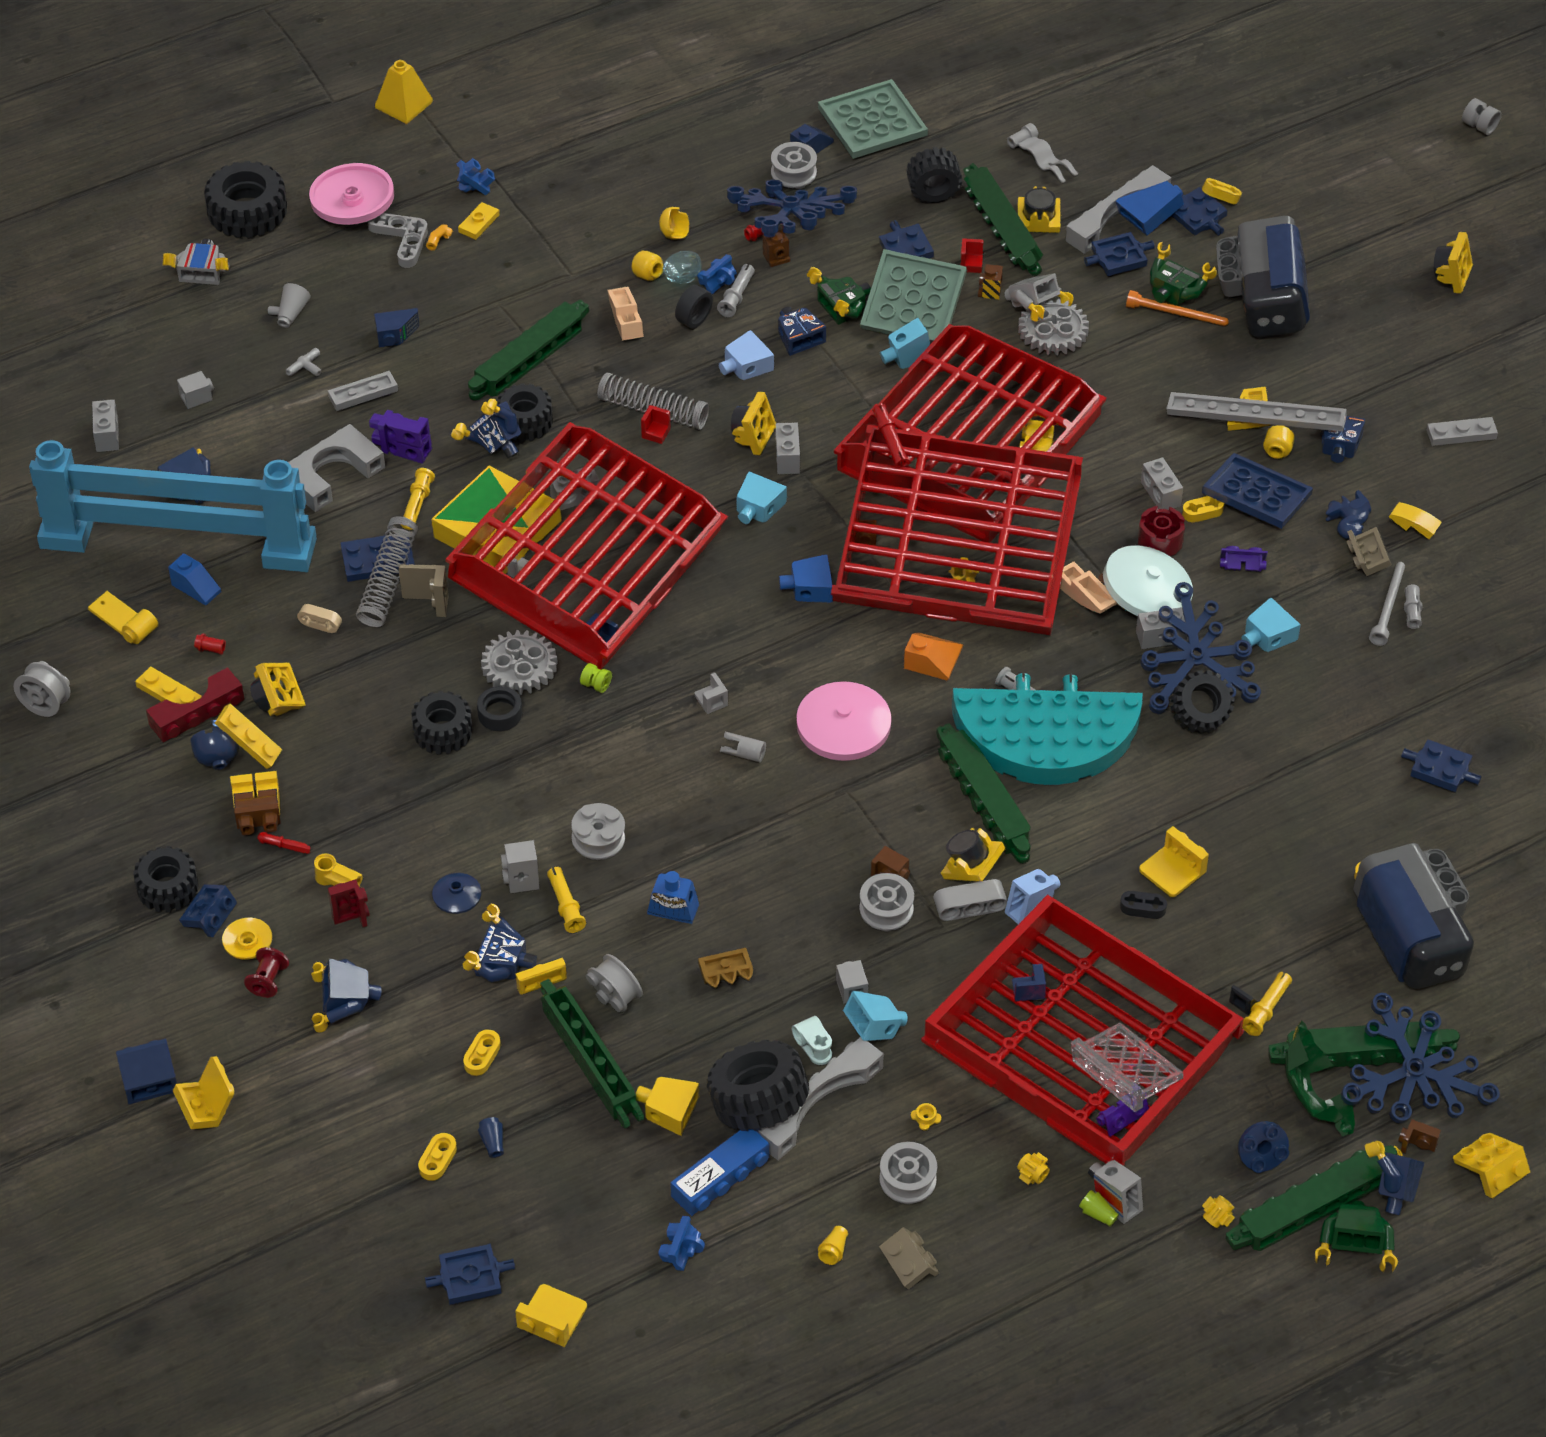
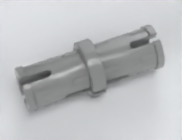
[1404,584,1423,629]

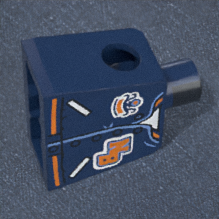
[778,307,826,356]
[1321,416,1365,463]

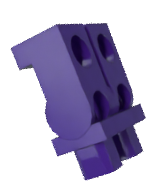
[369,410,432,464]

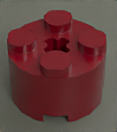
[1138,506,1185,556]

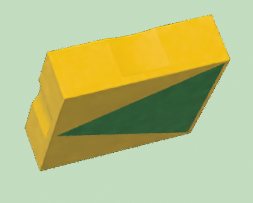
[431,466,561,574]

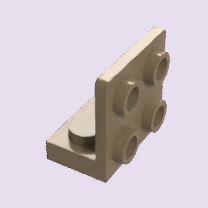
[399,564,449,617]

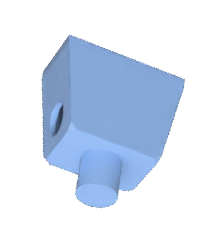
[719,330,774,380]
[1005,869,1060,924]

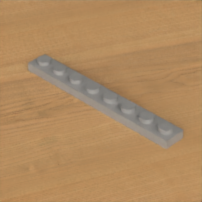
[1167,392,1347,432]

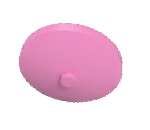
[309,163,394,225]
[797,682,891,761]

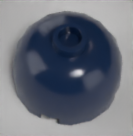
[190,727,239,770]

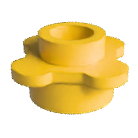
[911,1103,941,1130]

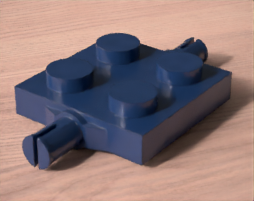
[1171,187,1227,236]
[879,220,934,259]
[1084,232,1155,276]
[1401,739,1482,792]
[425,1244,515,1305]

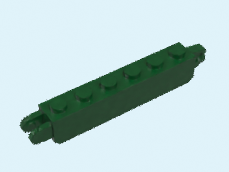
[963,163,1043,276]
[468,300,589,401]
[936,724,1031,864]
[540,979,644,1128]
[1268,1021,1460,1069]
[1226,1145,1397,1251]

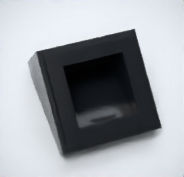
[1229,985,1257,1015]

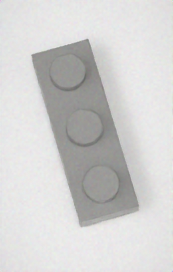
[328,371,398,411]
[1426,417,1498,446]

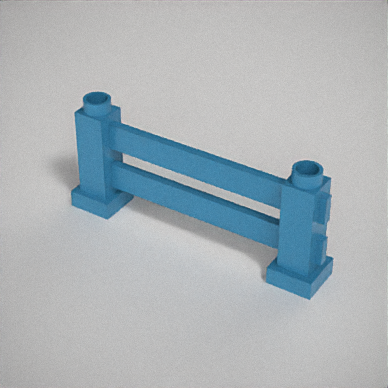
[29,440,317,572]

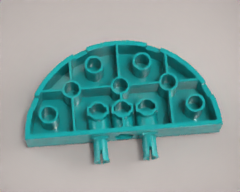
[952,673,1143,785]

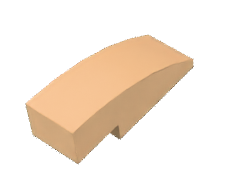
[607,287,644,341]
[1060,562,1117,613]

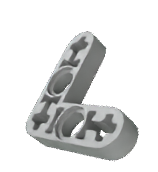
[368,213,428,268]

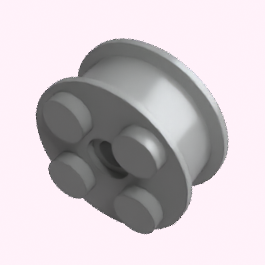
[771,142,817,189]
[14,661,70,717]
[572,803,625,860]
[860,873,914,932]
[586,954,643,1012]
[880,1142,937,1204]

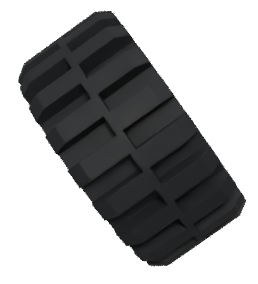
[204,161,287,238]
[706,1040,809,1131]

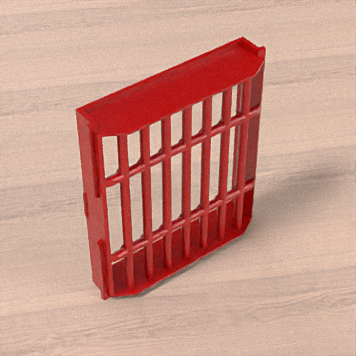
[834,324,1106,543]
[446,422,728,670]
[831,425,1083,635]
[921,894,1244,1166]

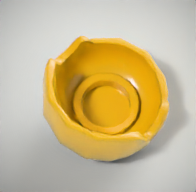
[659,207,689,239]

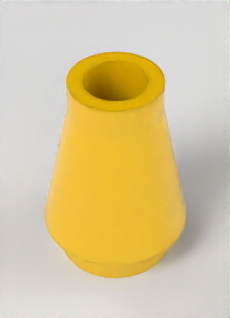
[818,1226,848,1265]

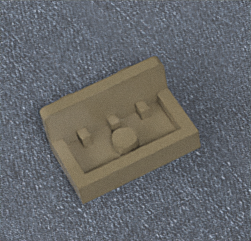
[1347,527,1392,576]
[879,1227,939,1289]

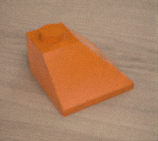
[904,632,963,681]

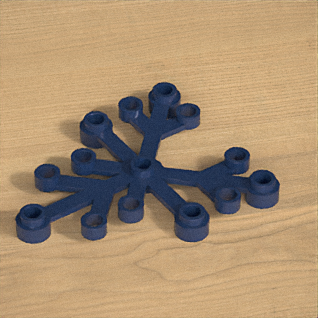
[727,179,857,237]
[1140,582,1261,714]
[1341,993,1500,1124]

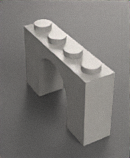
[288,424,385,512]

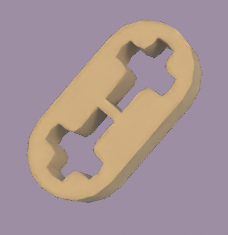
[297,604,342,633]

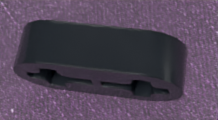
[1120,891,1167,919]

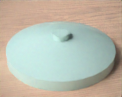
[1103,546,1193,616]

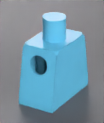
[880,318,930,369]
[737,472,787,524]
[1241,598,1300,652]
[843,991,908,1041]

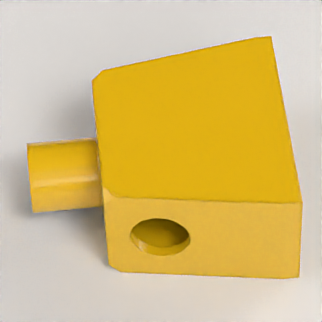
[636,1077,699,1136]

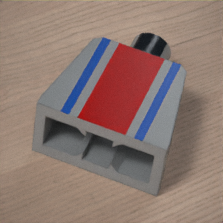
[1088,1160,1143,1224]

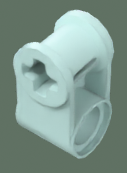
[792,1016,832,1065]

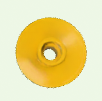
[222,918,272,959]

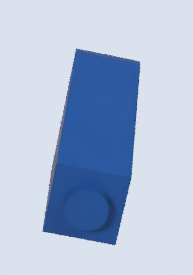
[1116,181,1184,236]

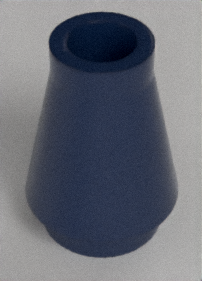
[478,1117,504,1158]

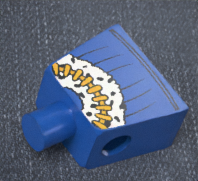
[647,871,699,924]

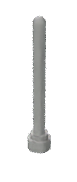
[1369,562,1405,646]

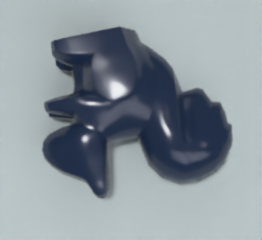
[1326,490,1371,539]

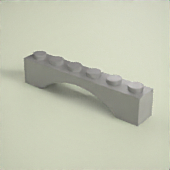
[1066,165,1171,254]
[757,1037,884,1161]

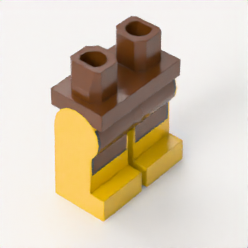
[230,771,281,835]

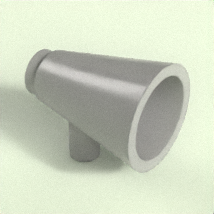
[268,283,311,328]

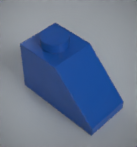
[168,553,221,605]

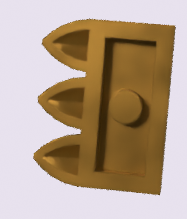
[698,948,753,988]

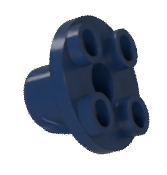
[1238,1121,1289,1173]

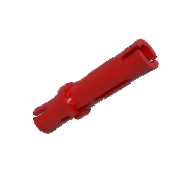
[872,404,909,468]

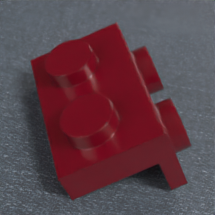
[328,879,370,927]

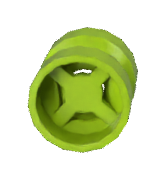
[580,663,612,693]

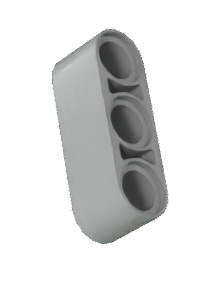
[933,879,1007,921]

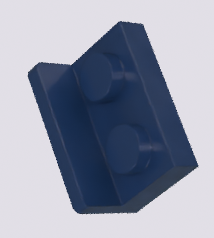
[179,884,237,937]

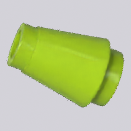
[1079,1190,1119,1227]

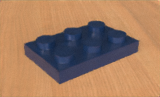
[340,536,415,582]

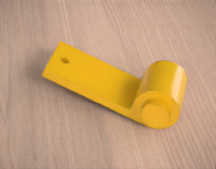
[88,591,158,644]

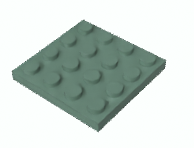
[818,79,928,159]
[860,249,967,343]

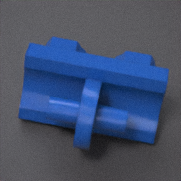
[456,158,495,195]
[697,254,737,294]
[658,1216,705,1271]

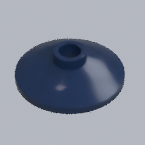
[432,873,481,914]

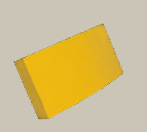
[1389,502,1442,539]

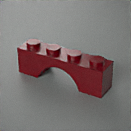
[146,667,245,743]

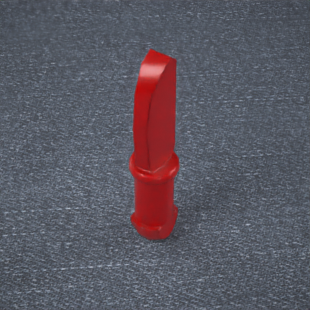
[257,832,310,854]

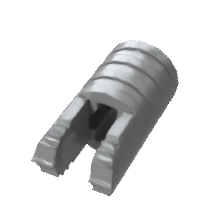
[720,731,766,762]

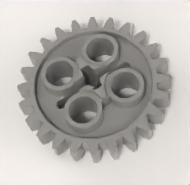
[1018,298,1089,355]
[481,630,557,695]

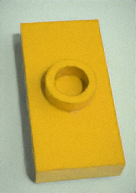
[458,202,500,240]
[516,958,567,995]

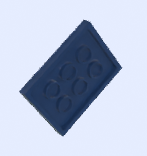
[1202,453,1313,529]

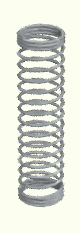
[597,373,709,430]
[356,516,418,627]

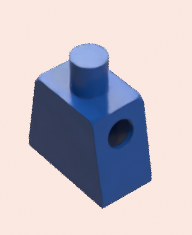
[779,555,833,603]

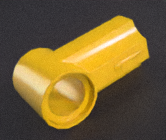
[314,854,363,887]

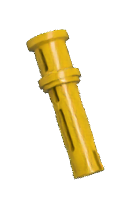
[401,468,435,530]
[547,867,586,933]
[1242,972,1292,1036]

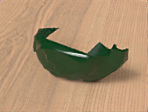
[1285,1020,1355,1136]

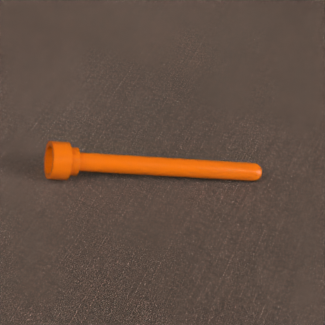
[1126,290,1229,326]

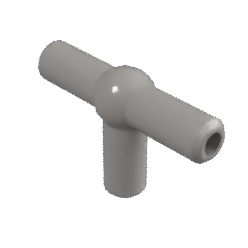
[286,348,321,376]

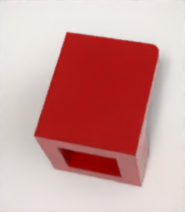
[961,239,983,273]
[641,405,671,444]

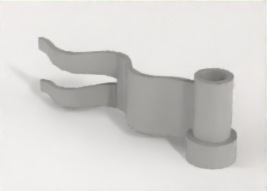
[1007,123,1078,183]

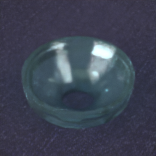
[663,251,702,284]

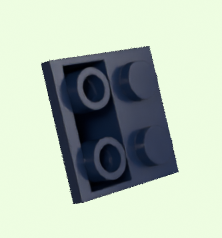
[116,1039,177,1104]

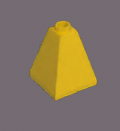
[375,60,433,124]

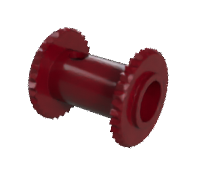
[244,947,289,998]

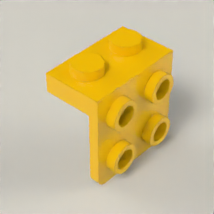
[1139,826,1209,897]
[173,1056,234,1129]
[1453,1133,1530,1198]
[515,1284,587,1347]

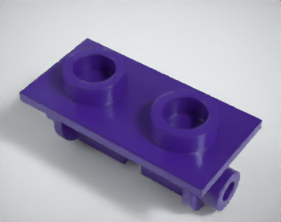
[1220,546,1268,572]
[1096,1090,1149,1137]

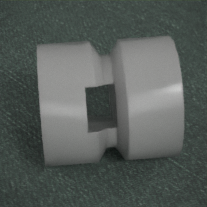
[1462,98,1502,135]

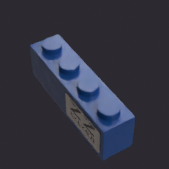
[671,1129,769,1216]

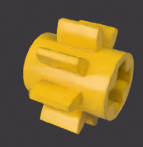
[949,557,979,582]
[1017,1152,1050,1185]
[1202,1195,1235,1228]

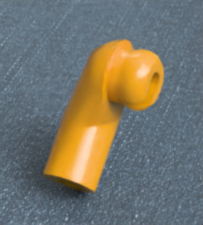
[426,224,453,250]

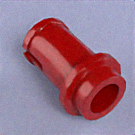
[744,225,763,241]
[194,633,226,654]

